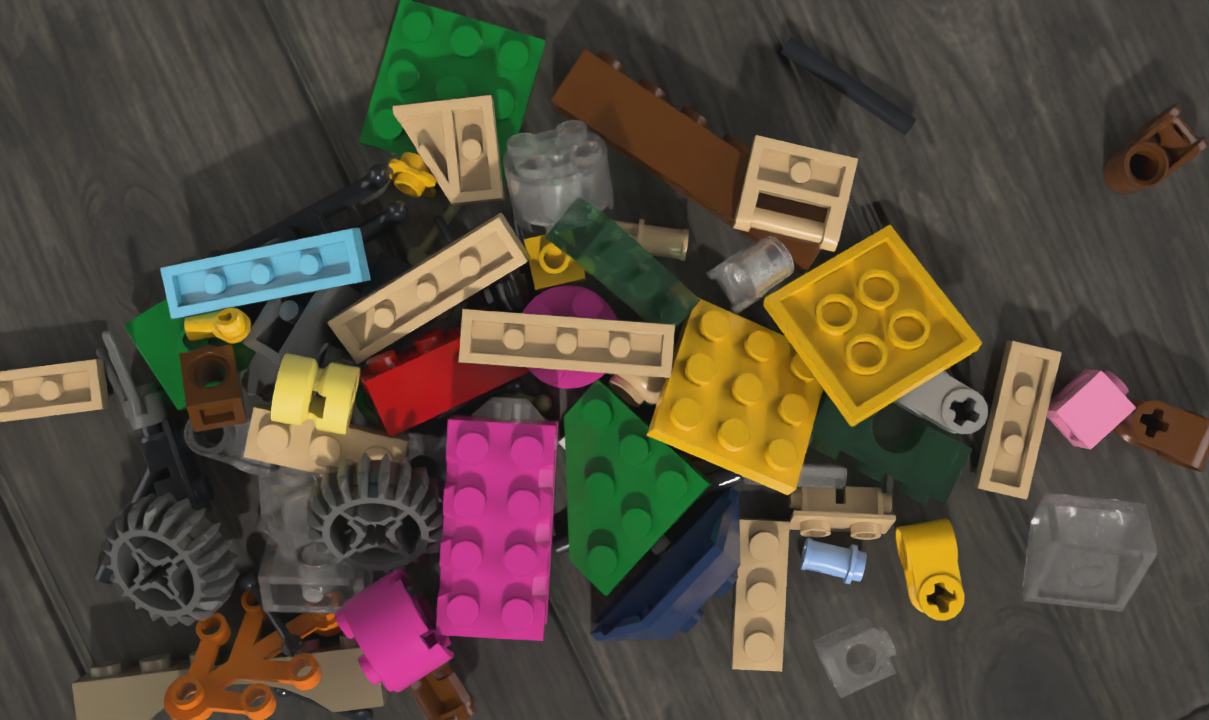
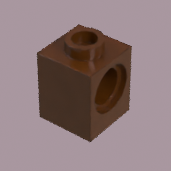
[179,344,247,432]

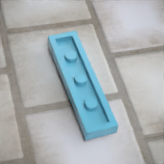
[160,228,371,319]

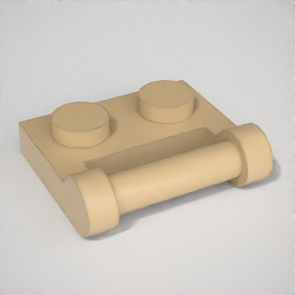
[733,135,858,252]

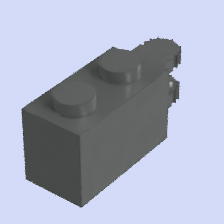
[241,285,361,403]

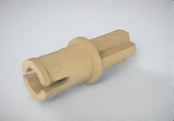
[588,218,689,261]

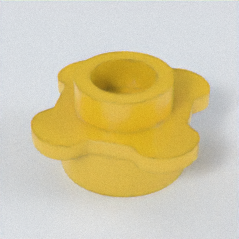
[389,152,437,197]

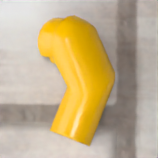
[184,307,251,344]

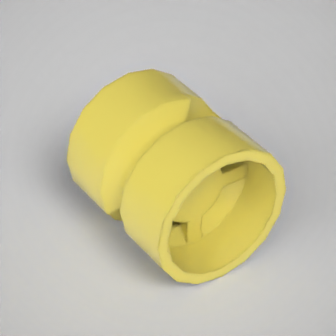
[271,353,360,435]

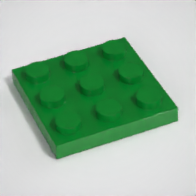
[359,0,547,187]

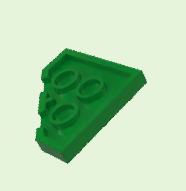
[564,379,712,596]

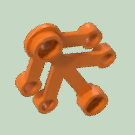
[163,585,345,720]

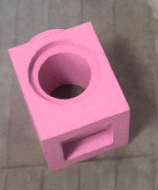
[1047,369,1136,450]

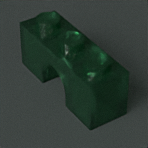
[545,196,700,332]
[809,389,973,505]

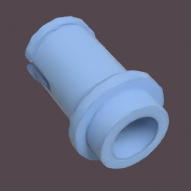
[800,538,867,584]

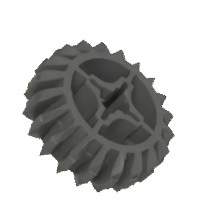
[305,453,444,576]
[100,492,240,626]

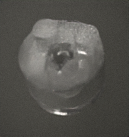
[503,120,614,235]

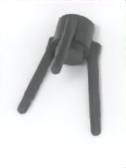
[95,330,174,430]

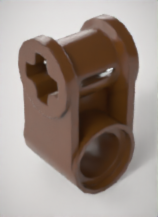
[1103,103,1209,195]
[1113,398,1209,472]

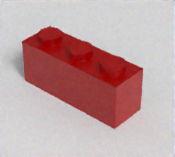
[359,307,530,438]

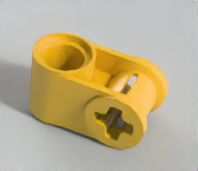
[895,518,964,620]

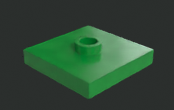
[123,299,256,411]

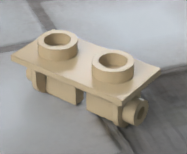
[789,484,896,540]

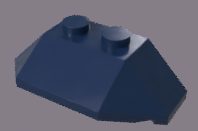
[590,486,741,641]

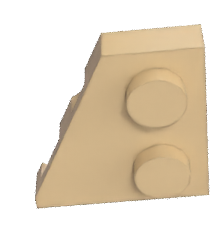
[393,95,504,206]

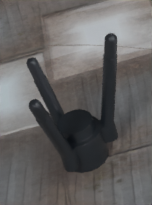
[434,199,535,312]

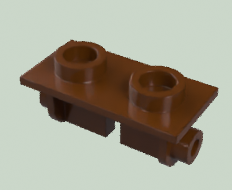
[408,661,477,720]

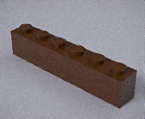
[551,49,828,273]

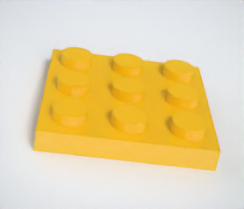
[763,225,982,427]
[647,297,823,495]

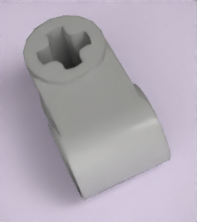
[893,371,988,434]

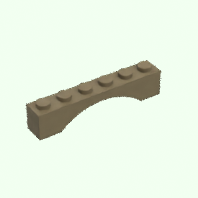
[72,633,392,720]

